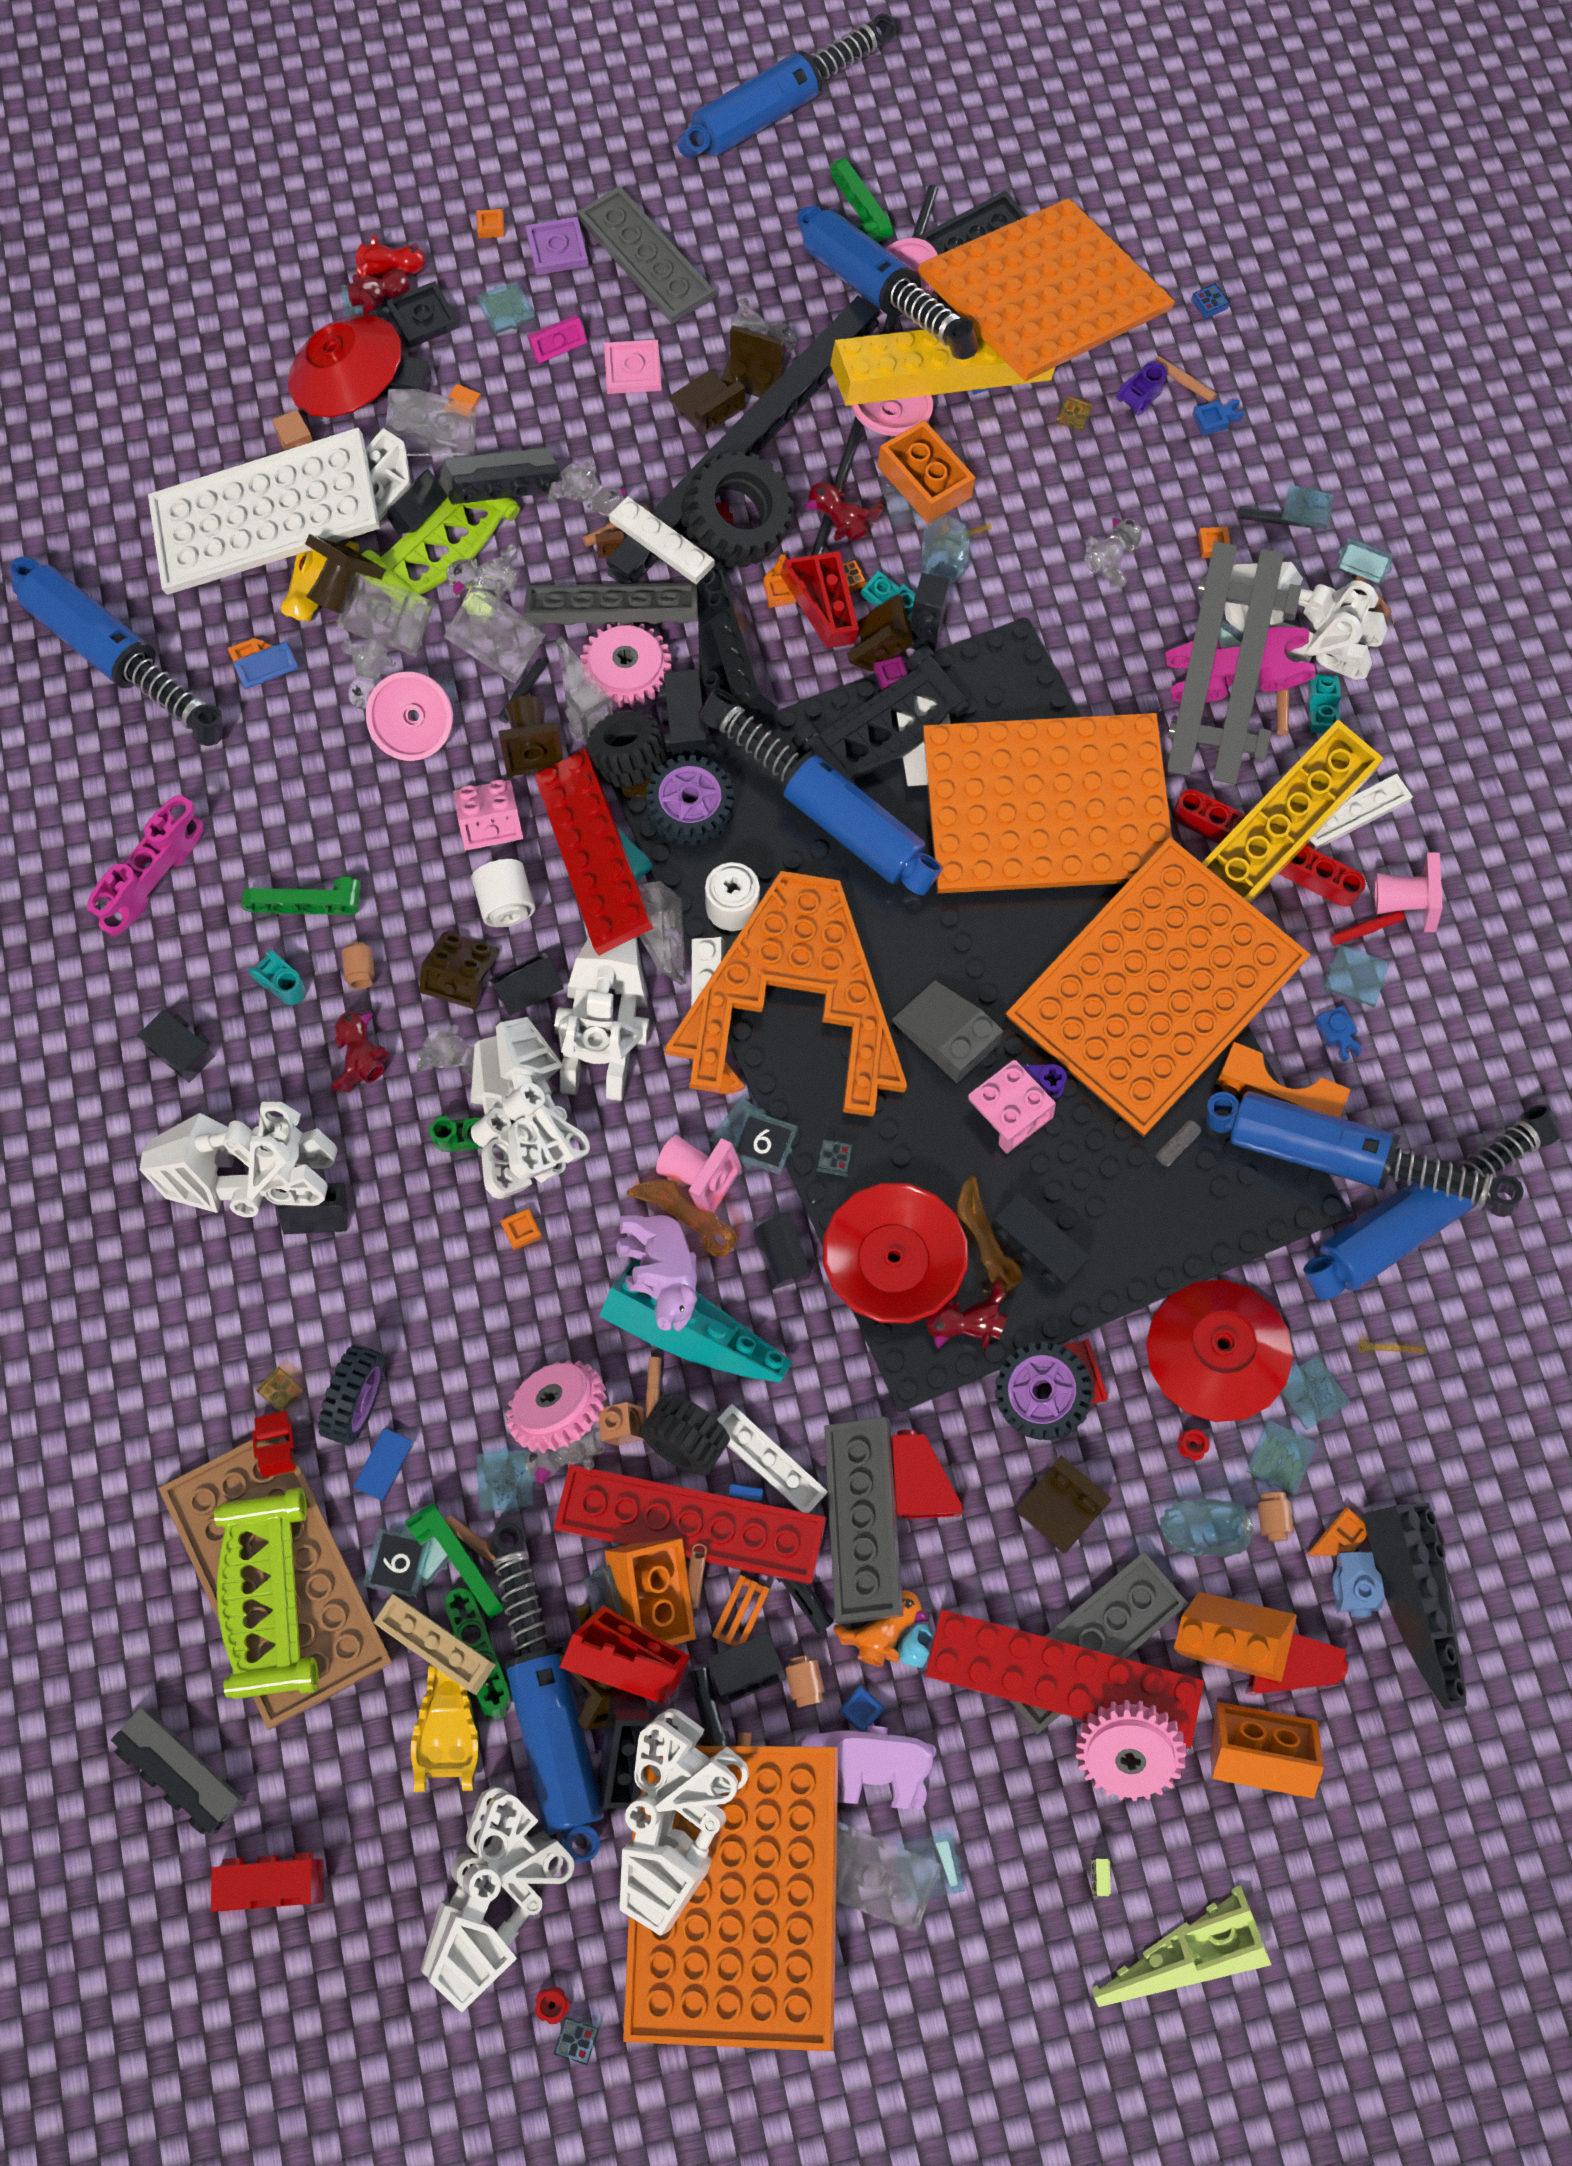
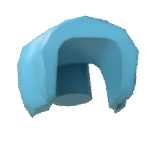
[897,1624,933,1668]

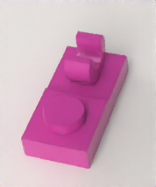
[527,315,587,364]

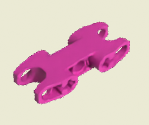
[1165,626,1316,703]
[87,795,204,936]

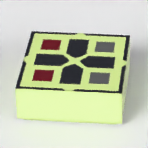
[1091,1859,1111,1896]

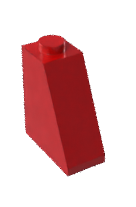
[891,1430,963,1519]
[1245,1633,1349,1696]

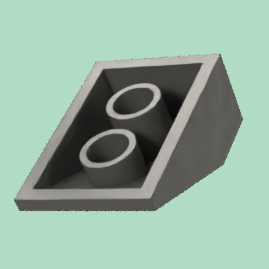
[892,980,1003,1083]

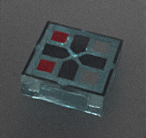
[816,1139,853,1177]
[554,2017,599,2065]

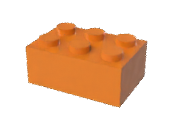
[877,420,976,524]

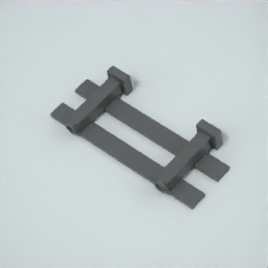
[1167,541,1302,785]

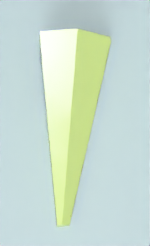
[1092,1885,1271,2007]

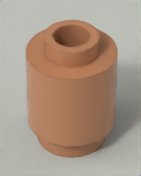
[341,942,375,989]
[1257,1492,1294,1542]
[785,1655,825,1708]

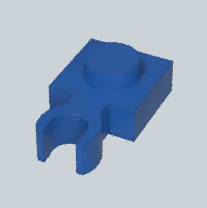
[1192,400,1245,436]
[1314,1005,1362,1062]

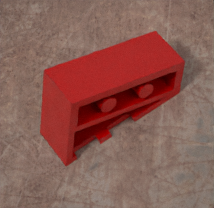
[780,551,859,649]
[560,1606,691,1704]
[211,1852,324,1912]

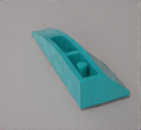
[599,1258,793,1383]

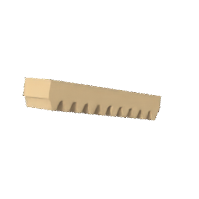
[373,1594,496,1695]

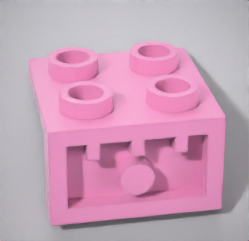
[453,780,523,850]
[968,1060,1056,1154]

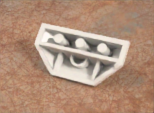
[365,428,411,521]

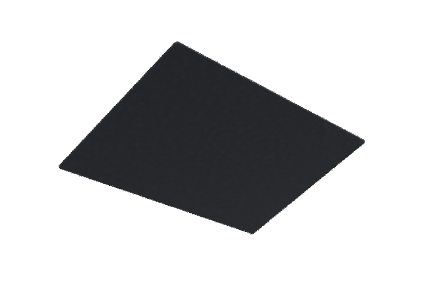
[611,618,1350,1412]

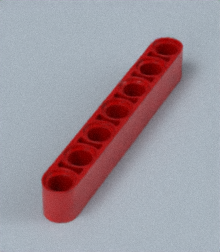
[1173,789,1366,907]

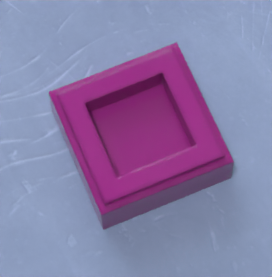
[873,656,908,691]

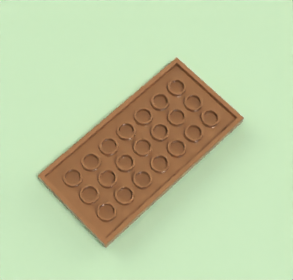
[158,1435,393,1730]

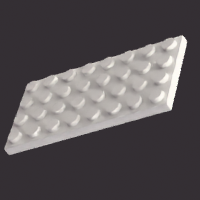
[148,428,380,595]

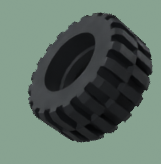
[681,450,794,568]

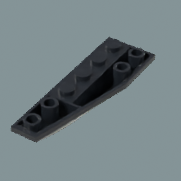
[697,562,778,723]
[1362,1503,1467,1710]

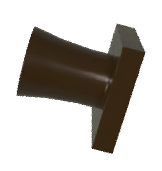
[305,534,386,614]
[498,695,564,777]

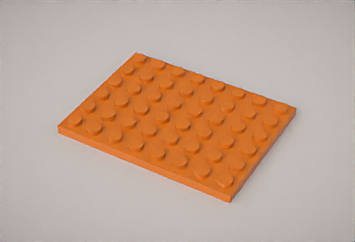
[917,198,1175,381]
[923,713,1172,894]
[1006,837,1311,1137]
[623,1746,838,2051]

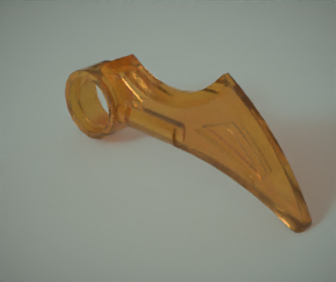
[957,1176,1022,1292]
[627,1180,737,1258]

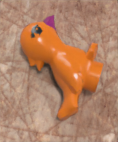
[833,1590,929,1666]

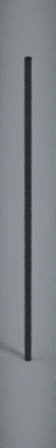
[795,185,938,608]

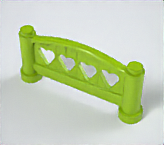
[356,496,520,613]
[214,1487,319,1700]

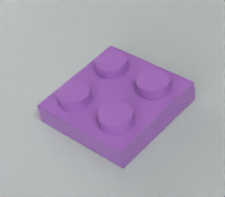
[525,216,588,275]

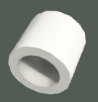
[471,859,535,927]
[705,862,760,931]

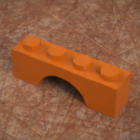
[1215,1042,1351,1118]

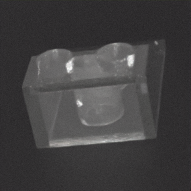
[386,389,477,456]
[335,573,435,657]
[444,587,546,684]
[556,637,613,746]
[638,881,686,985]
[836,1821,941,1933]

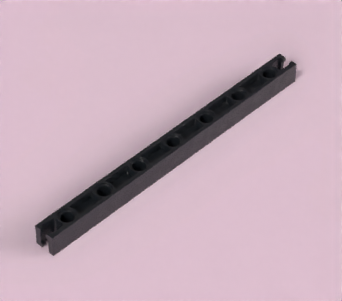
[606,296,879,584]

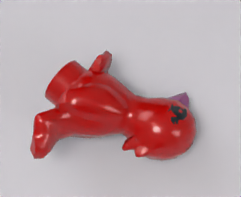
[356,234,425,279]

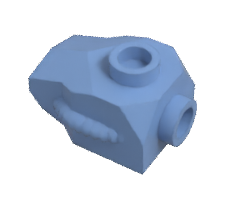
[1332,1552,1385,1618]

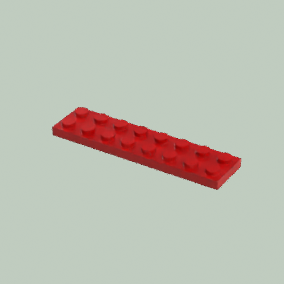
[534,748,654,955]
[553,1464,826,1585]
[924,1609,1204,1749]

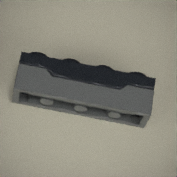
[440,448,561,504]
[111,1707,246,1834]

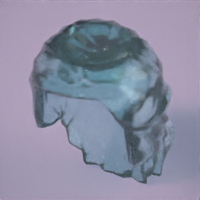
[921,515,970,585]
[1160,1499,1253,1558]

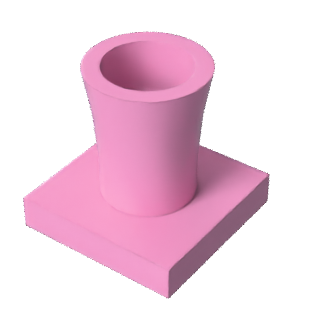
[1374,852,1443,932]
[656,1135,742,1219]

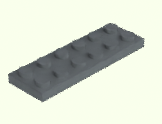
[577,186,715,324]
[523,583,697,626]
[824,1416,904,1624]
[1009,1552,1188,1735]

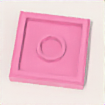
[604,340,662,394]

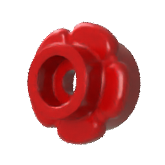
[1178,1429,1210,1461]
[535,1986,570,2024]

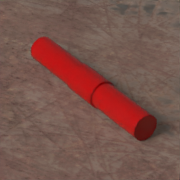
[1329,911,1405,946]

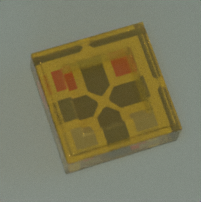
[1057,396,1093,432]
[256,1366,304,1412]

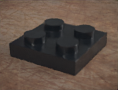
[386,281,459,348]

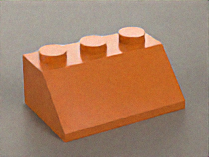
[605,1538,696,1646]
[1174,1592,1297,1682]
[1210,1701,1324,1799]

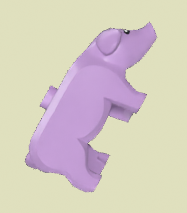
[616,1215,697,1331]
[794,1726,936,1810]

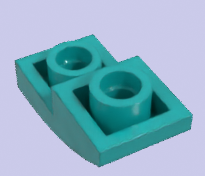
[860,570,916,621]
[1308,675,1341,733]

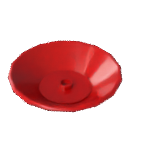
[288,314,401,418]
[823,1183,968,1324]
[1146,1279,1293,1422]

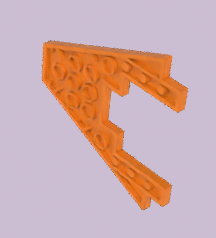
[664,871,907,1117]

